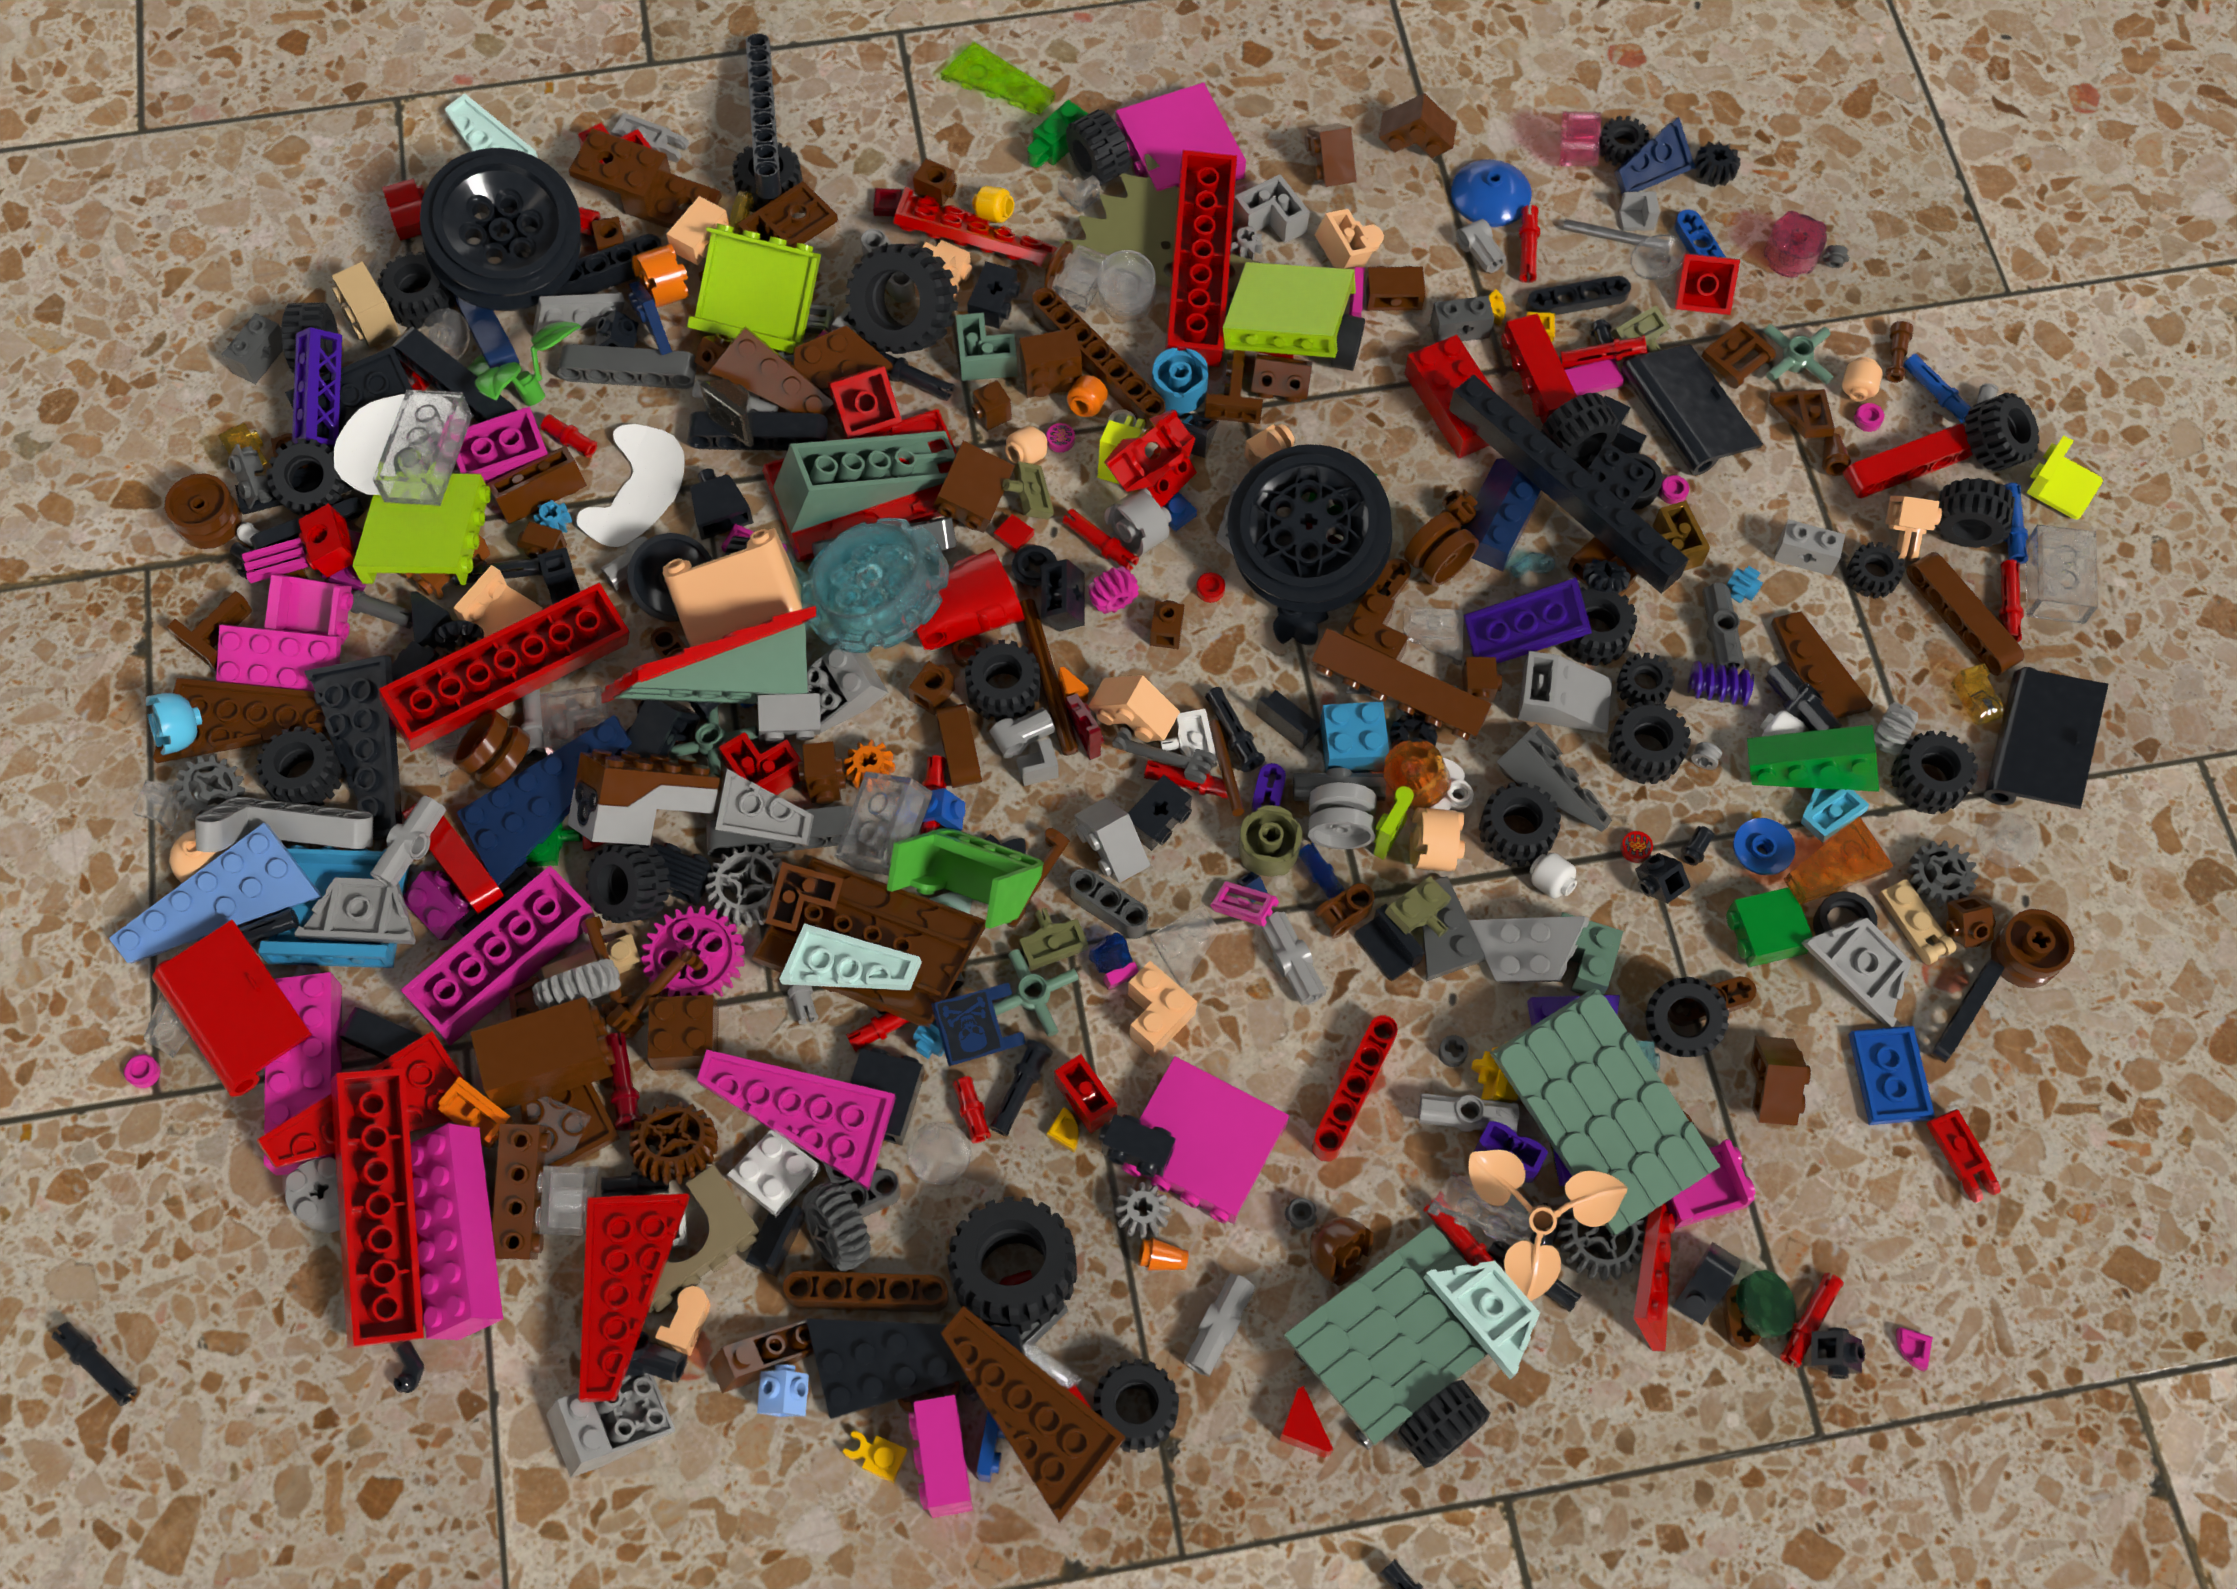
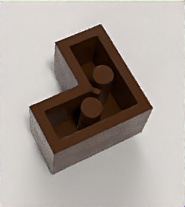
[1378,93,1457,158]
[1305,123,1357,187]
[1342,589,1409,661]
[762,862,843,932]
[1750,1036,1811,1125]

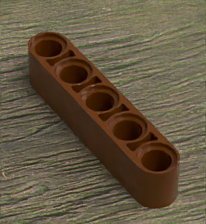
[1906,552,2024,676]
[783,1271,949,1312]

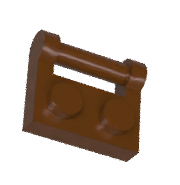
[1701,321,1776,389]

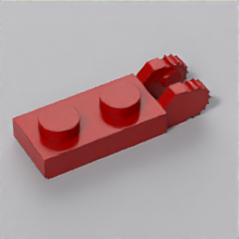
[1926,1109,2001,1203]

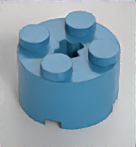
[1151,348,1208,417]

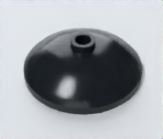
[627,533,713,622]

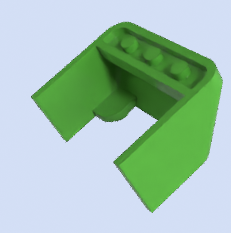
[887,828,1044,929]

